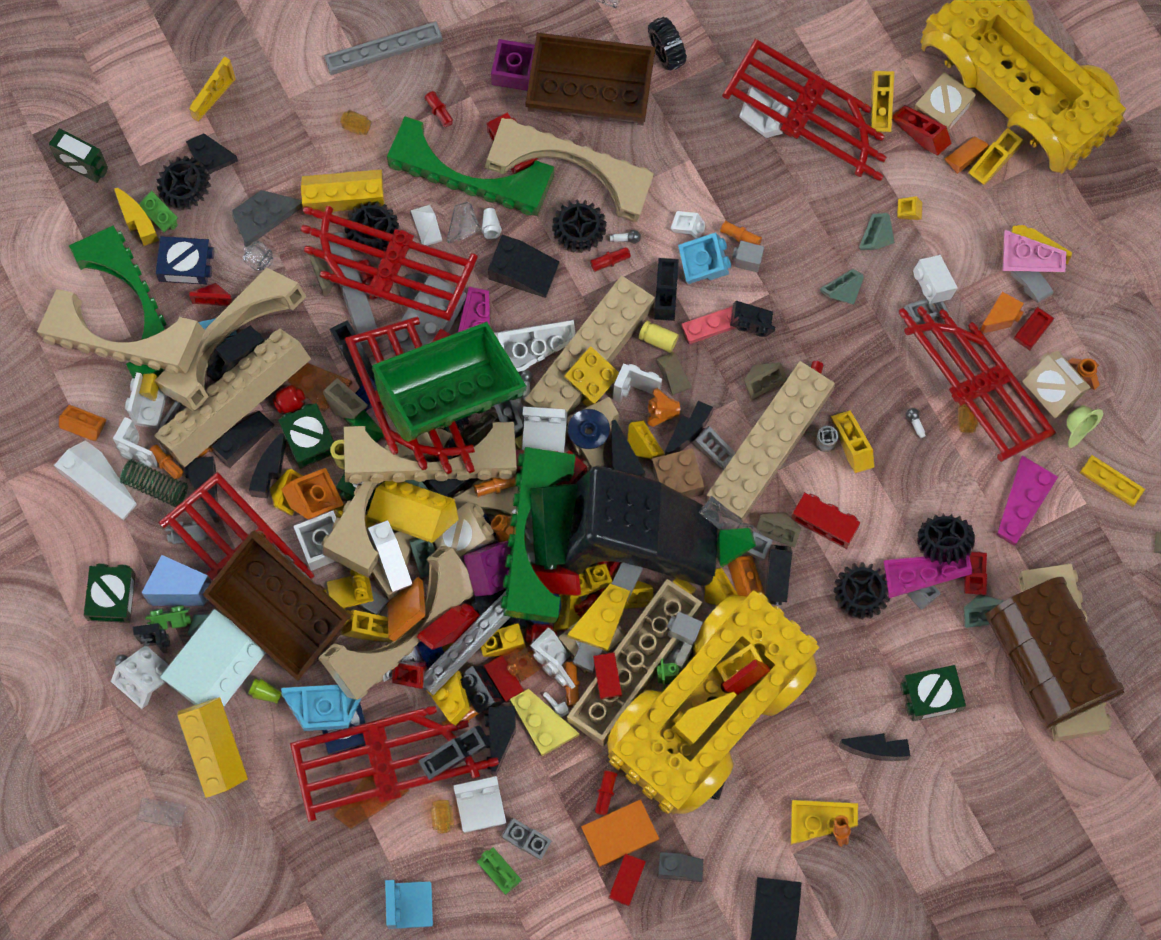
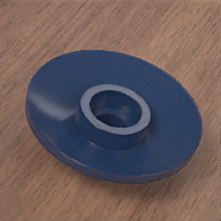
[568,409,610,449]

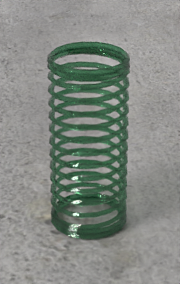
[120,459,188,508]

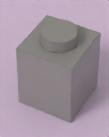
[732,241,764,273]
[667,612,703,646]

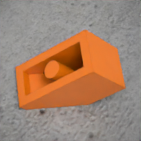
[980,292,1024,334]

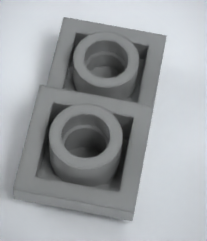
[1011,271,1053,303]
[501,818,552,860]

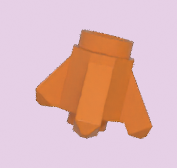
[1068,358,1100,390]
[647,387,680,427]
[491,514,525,542]

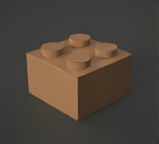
[651,448,704,498]

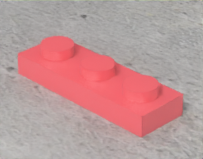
[681,306,736,344]

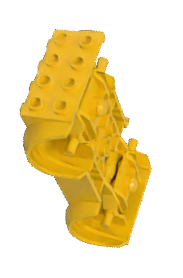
[920,0,1126,174]
[607,590,819,815]

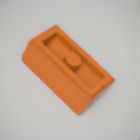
[944,136,989,174]
[59,405,107,441]
[728,556,765,597]

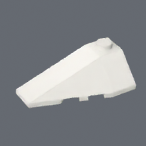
[494,320,576,372]
[54,440,137,521]

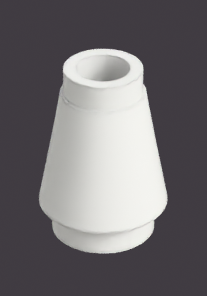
[481,208,502,239]

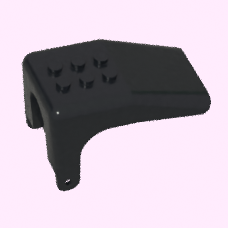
[560,466,718,586]

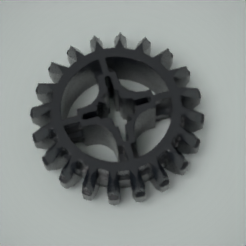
[648,17,687,71]
[156,156,211,210]
[552,199,607,253]
[344,201,399,254]
[917,513,975,565]
[833,562,891,620]

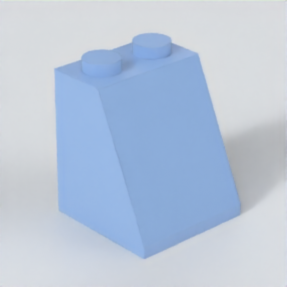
[142,555,211,606]

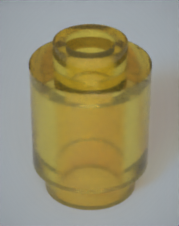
[340,110,371,135]
[957,404,979,433]
[430,800,454,834]

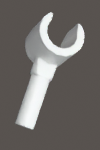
[543,692,569,717]

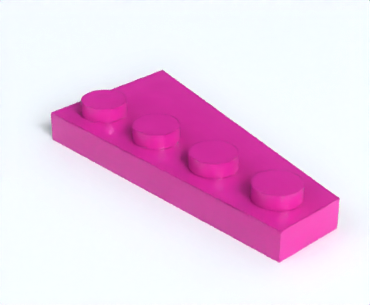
[458,287,490,332]
[883,556,972,598]

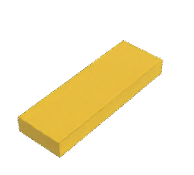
[1080,455,1145,507]

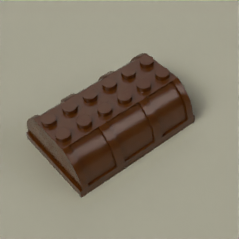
[525,32,656,126]
[202,530,354,681]
[985,577,1125,730]

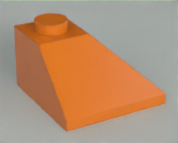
[281,468,344,520]

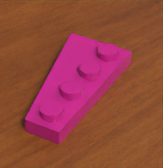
[997,455,1058,546]

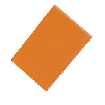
[387,577,425,641]
[581,799,659,868]

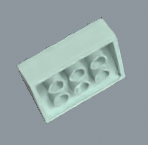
[160,609,266,706]

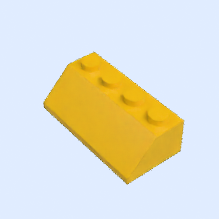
[301,169,385,214]
[367,481,459,543]
[177,697,248,798]

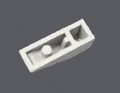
[368,520,412,593]

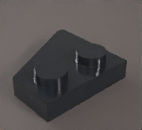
[186,133,238,174]

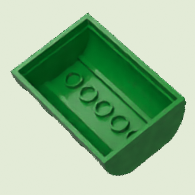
[372,322,527,442]

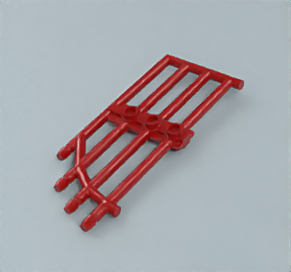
[722,38,887,181]
[301,206,478,321]
[898,306,1056,462]
[345,317,475,474]
[158,472,315,581]
[290,706,499,822]

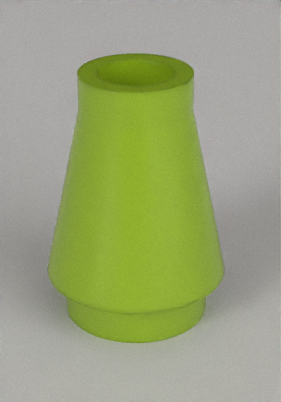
[248,678,282,704]

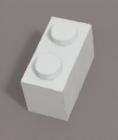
[913,255,958,304]

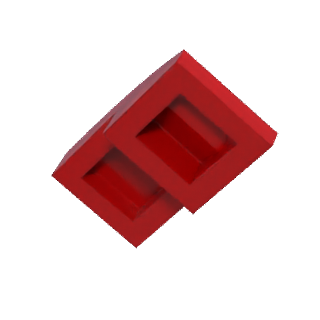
[964,552,987,595]
[608,853,646,906]

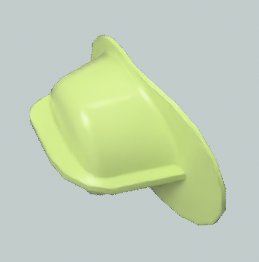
[1067,405,1103,448]

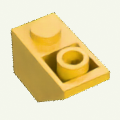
[481,623,526,657]

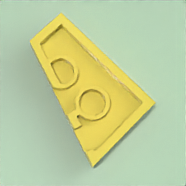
[510,689,580,756]

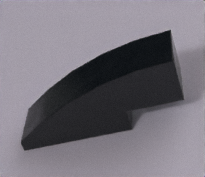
[654,258,679,321]
[665,401,713,455]
[249,433,287,499]
[419,726,491,780]
[839,733,911,761]

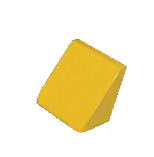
[897,196,922,220]
[139,373,159,401]
[673,578,697,595]

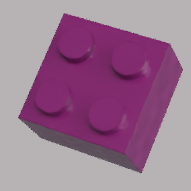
[491,39,535,91]
[463,541,511,596]

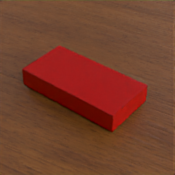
[1013,307,1054,351]
[593,652,622,700]
[484,655,524,703]
[722,659,770,696]

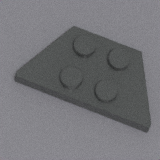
[232,190,303,248]

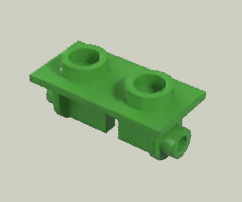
[139,191,178,233]
[145,605,191,630]
[657,659,679,690]
[477,847,522,895]

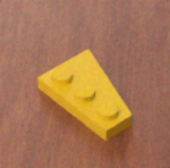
[189,56,236,122]
[567,584,630,652]
[426,671,470,726]
[790,800,858,845]

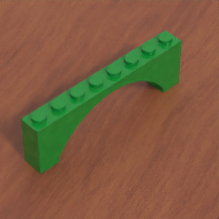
[387,116,554,216]
[69,225,167,379]
[501,447,576,623]

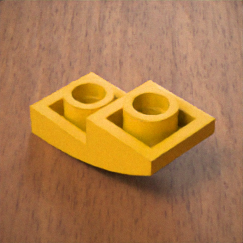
[568,564,612,599]

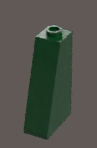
[530,484,578,569]

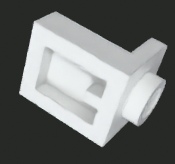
[670,211,705,239]

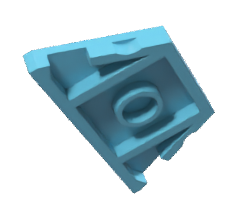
[281,685,362,731]

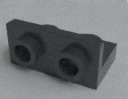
[730,301,776,337]
[133,623,170,653]
[460,666,505,713]

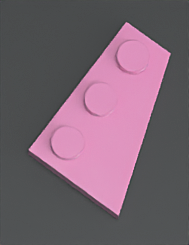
[1002,230,1066,272]

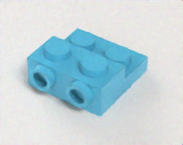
[678,232,731,284]

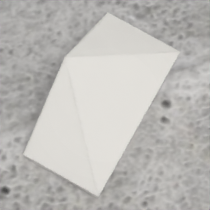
[411,205,442,246]

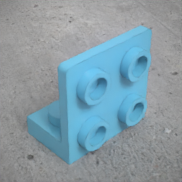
[385,880,433,929]

